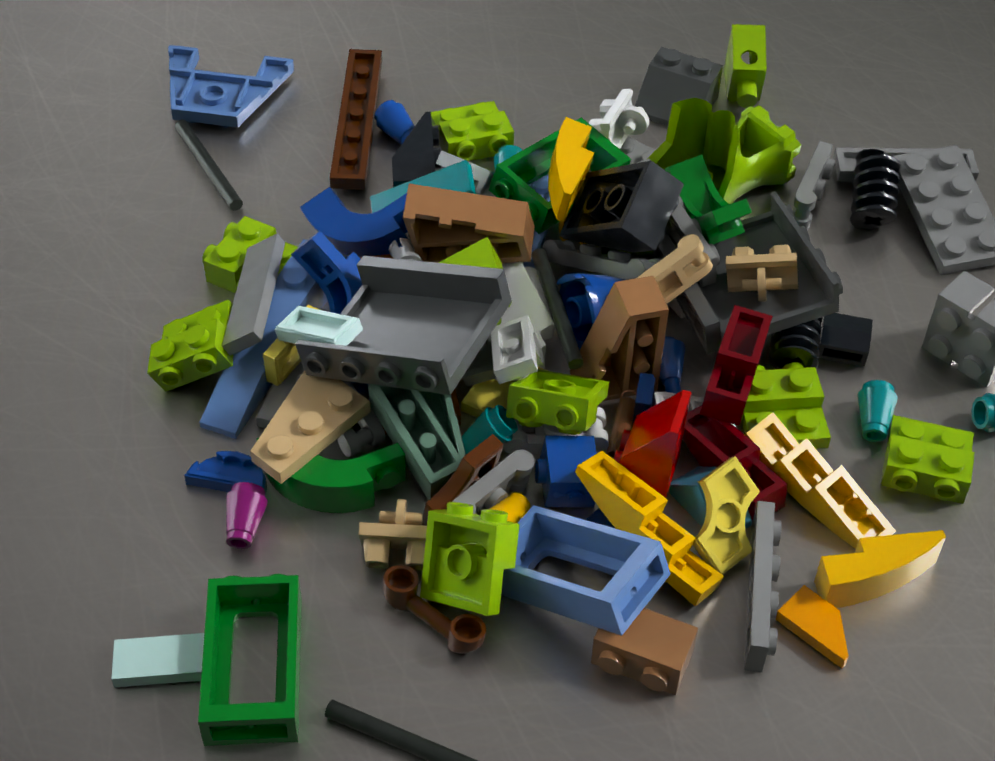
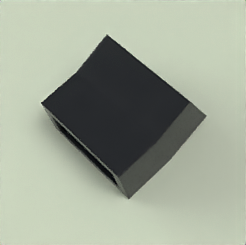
[818,313,873,366]

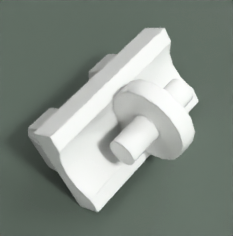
[589,89,649,149]

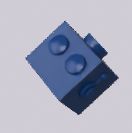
[535,435,597,508]

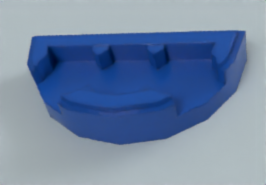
[184,451,267,497]

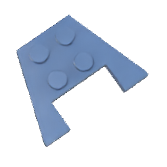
[168,45,294,127]

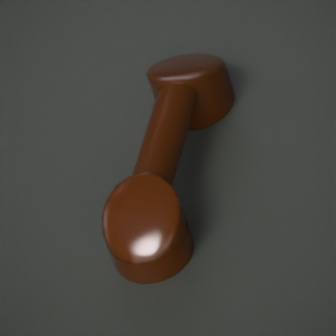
[383,565,486,653]

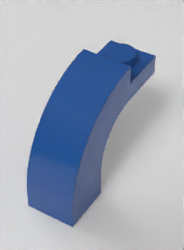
[300,187,409,257]
[291,231,363,314]

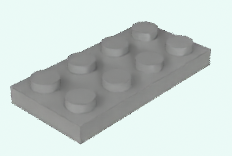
[892,145,995,275]

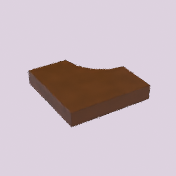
[422,434,503,526]

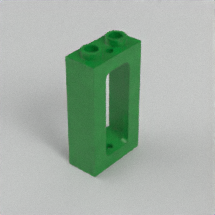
[489,117,631,234]
[198,574,302,746]

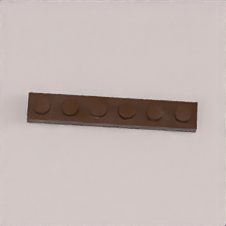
[330,49,382,190]

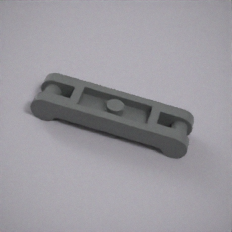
[542,240,662,280]

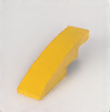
[744,412,896,549]
[575,451,724,606]

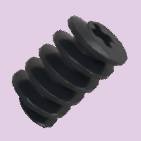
[850,149,901,229]
[769,317,823,370]

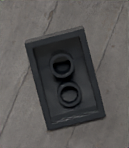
[559,160,684,253]

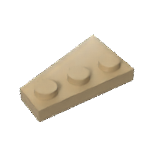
[250,370,371,484]

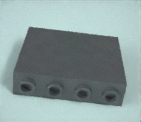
[652,191,843,355]
[295,256,512,395]

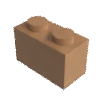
[591,608,698,695]

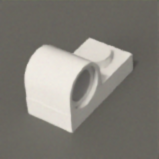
[491,315,545,384]

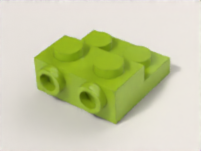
[431,101,514,161]
[202,216,298,294]
[147,299,234,392]
[741,362,831,449]
[506,369,609,435]
[880,415,975,504]
[420,502,519,616]

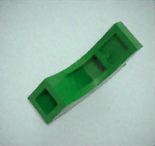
[664,154,752,244]
[256,438,406,513]

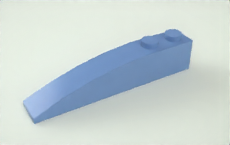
[199,239,327,439]

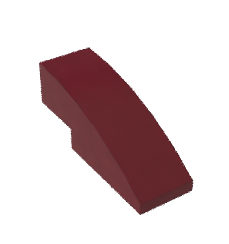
[700,305,773,426]
[683,405,787,522]

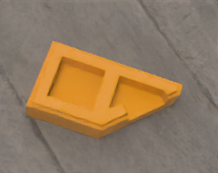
[775,585,849,669]

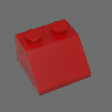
[614,390,692,498]

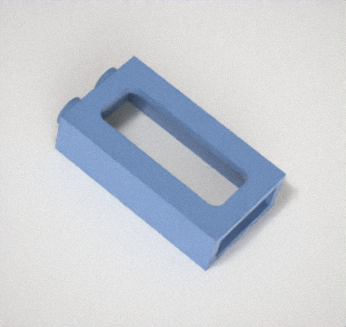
[501,505,671,636]

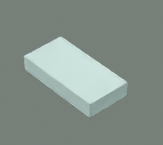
[274,306,363,346]
[111,633,204,688]

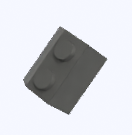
[635,47,723,126]

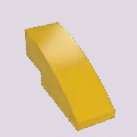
[548,117,594,222]
[814,530,946,608]

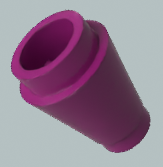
[226,482,268,549]

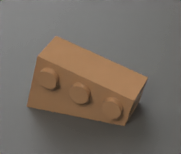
[403,183,535,263]
[569,276,669,401]

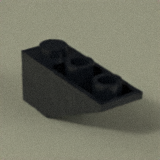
[392,112,441,187]

